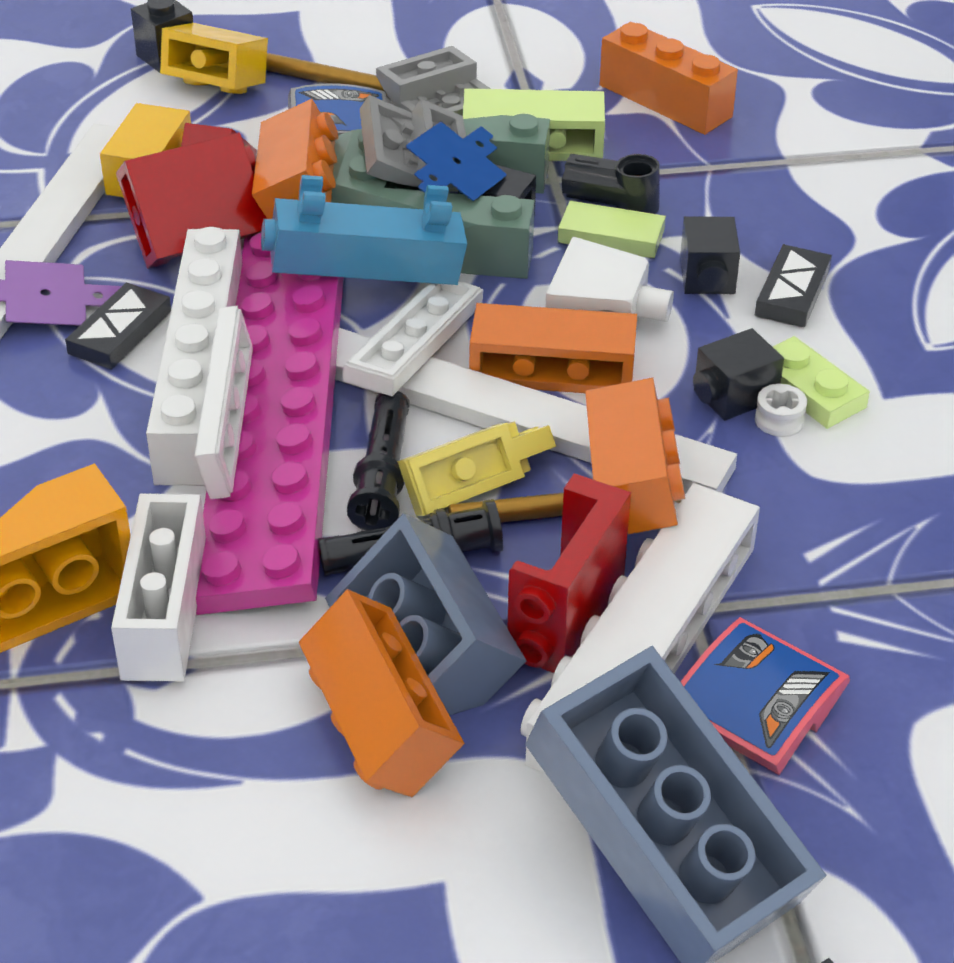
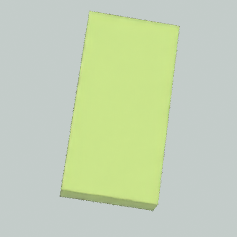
[558,201,666,258]

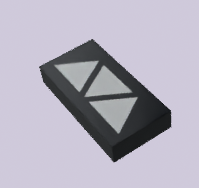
[755,244,832,327]
[65,282,171,369]

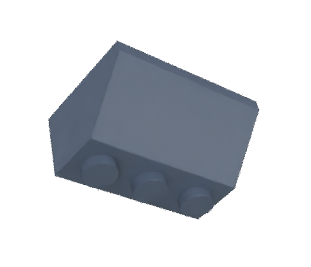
[325,513,526,715]

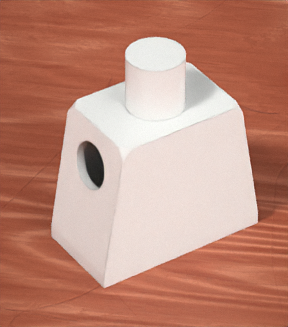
[546,237,674,322]

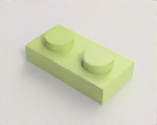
[773,336,870,429]

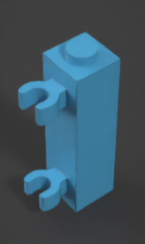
[261,175,467,285]

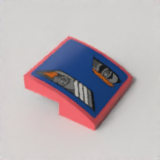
[681,617,850,775]

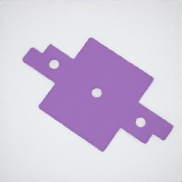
[0,260,122,326]

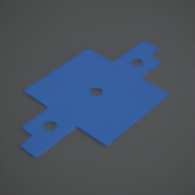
[406,122,507,201]

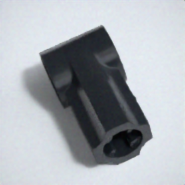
[562,154,660,214]

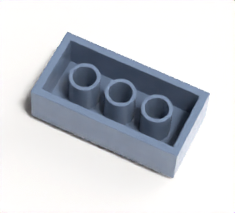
[525,645,827,963]

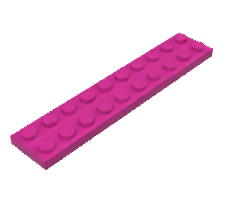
[196,232,344,615]

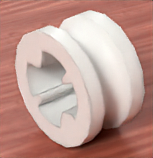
[755,384,807,437]

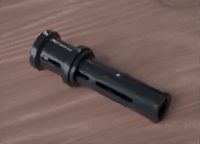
[347,391,410,531]
[318,499,503,576]

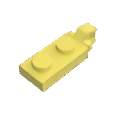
[397,421,556,516]

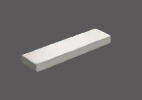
[343,281,483,396]
[194,305,253,499]

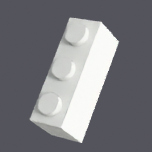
[111,494,206,681]

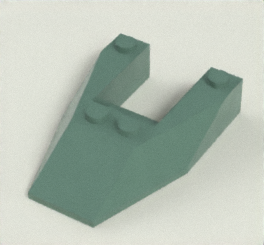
[332,114,550,279]

